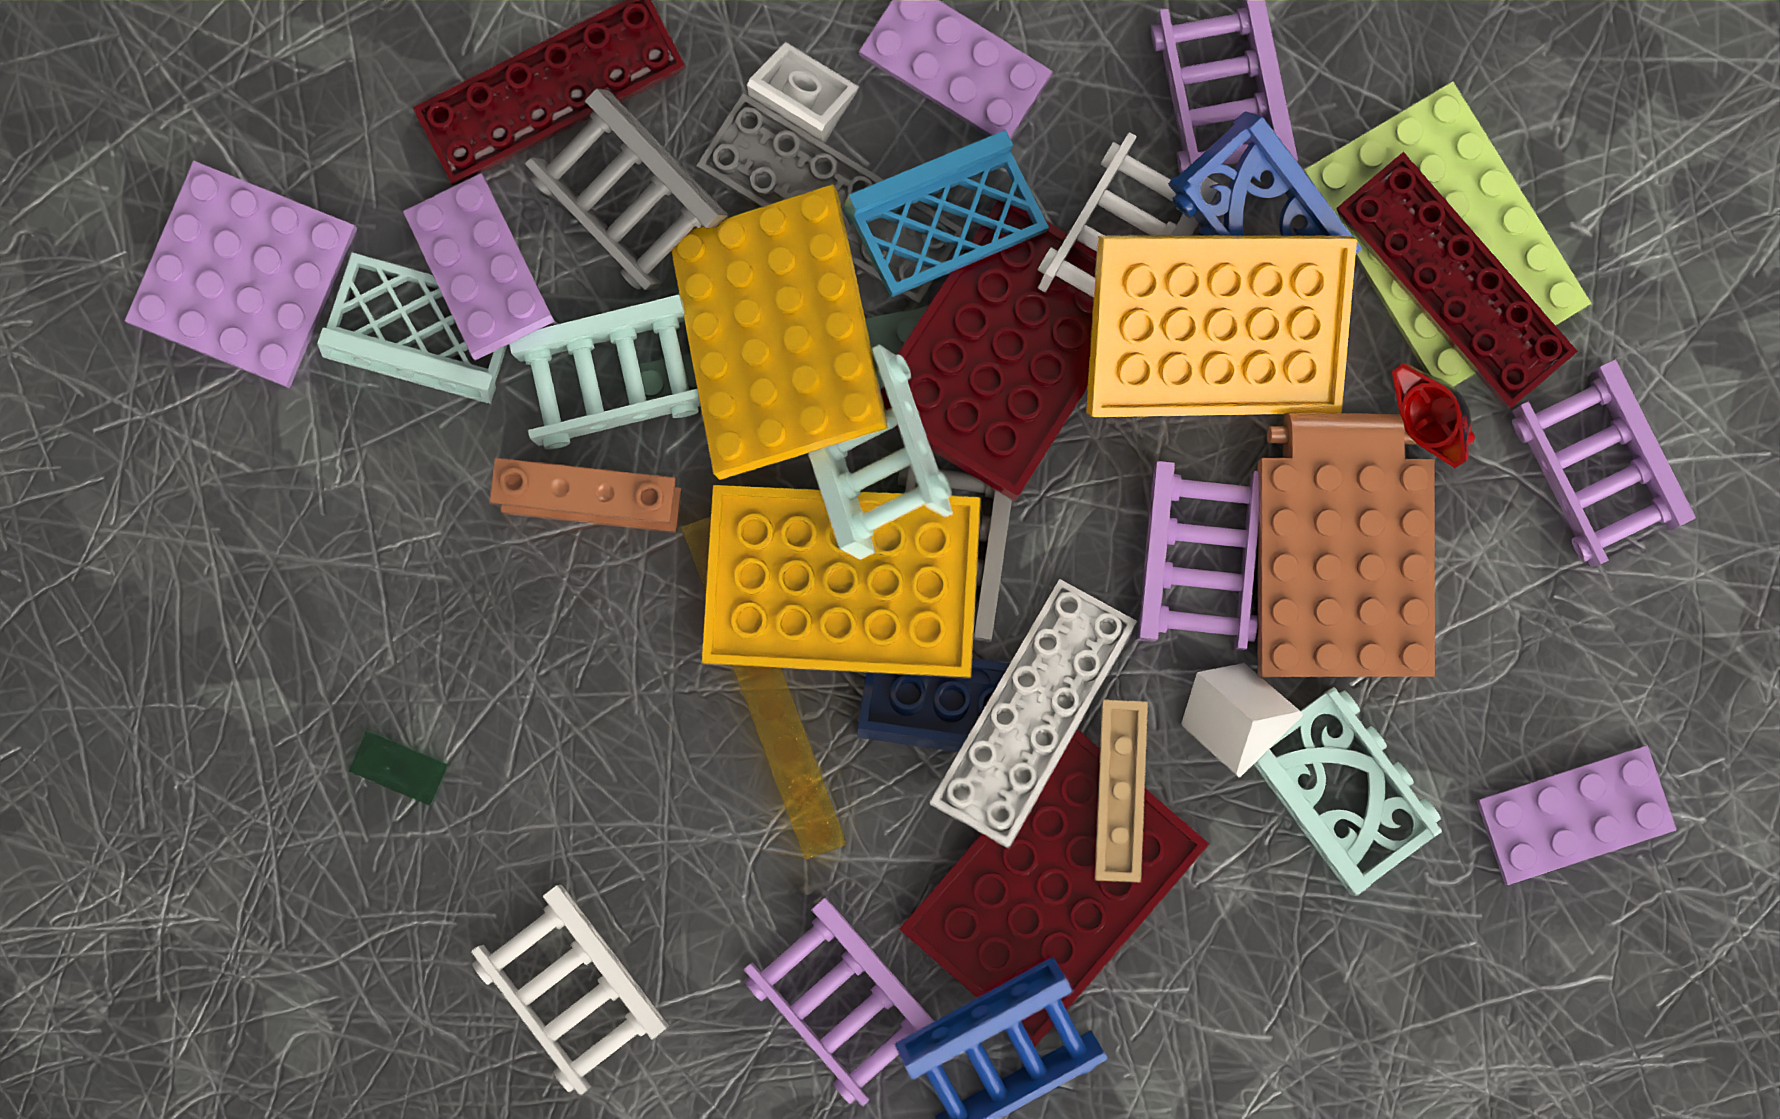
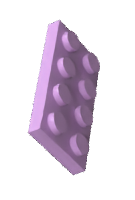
[859,0,1053,140]
[403,173,555,360]
[1476,745,1677,885]

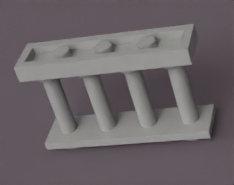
[525,88,729,290]
[898,464,1012,642]

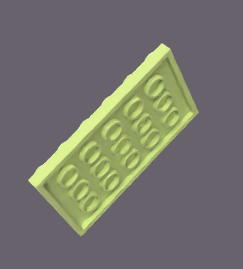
[1304,82,1592,386]

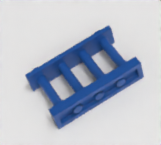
[894,957,1108,1119]

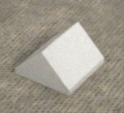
[747,42,859,143]
[1181,663,1303,778]

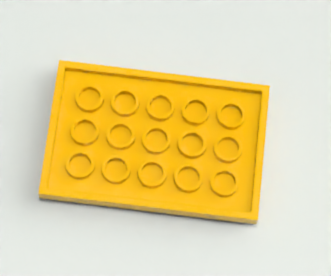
[671,184,888,480]
[1086,236,1357,417]
[702,485,981,678]

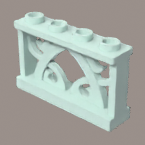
[1253,687,1442,896]

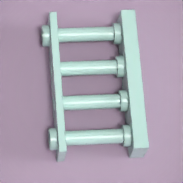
[509,295,701,449]
[808,345,953,559]

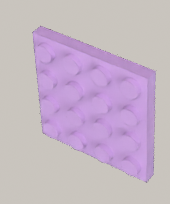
[125,161,357,389]

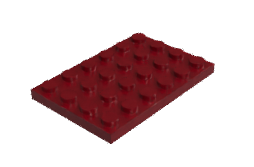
[880,200,1097,502]
[899,729,1210,1047]

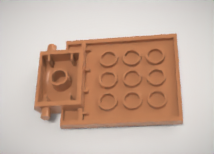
[1257,413,1435,677]

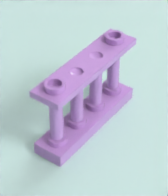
[1151,0,1298,174]
[1512,359,1696,568]
[1137,461,1259,651]
[744,897,934,1106]

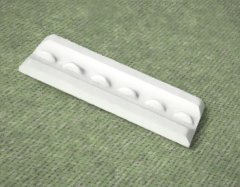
[930,579,1137,848]

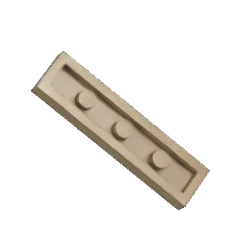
[1095,700,1148,882]

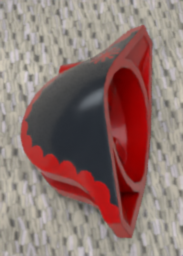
[1392,363,1475,468]

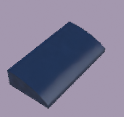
[857,658,1010,752]

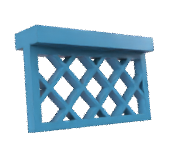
[842,130,1049,298]

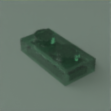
[349,731,450,806]

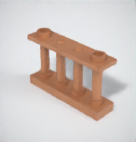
[490,458,682,533]

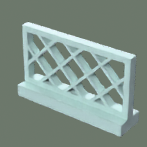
[317,253,507,404]

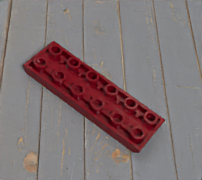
[412,0,686,185]
[1336,152,1578,409]

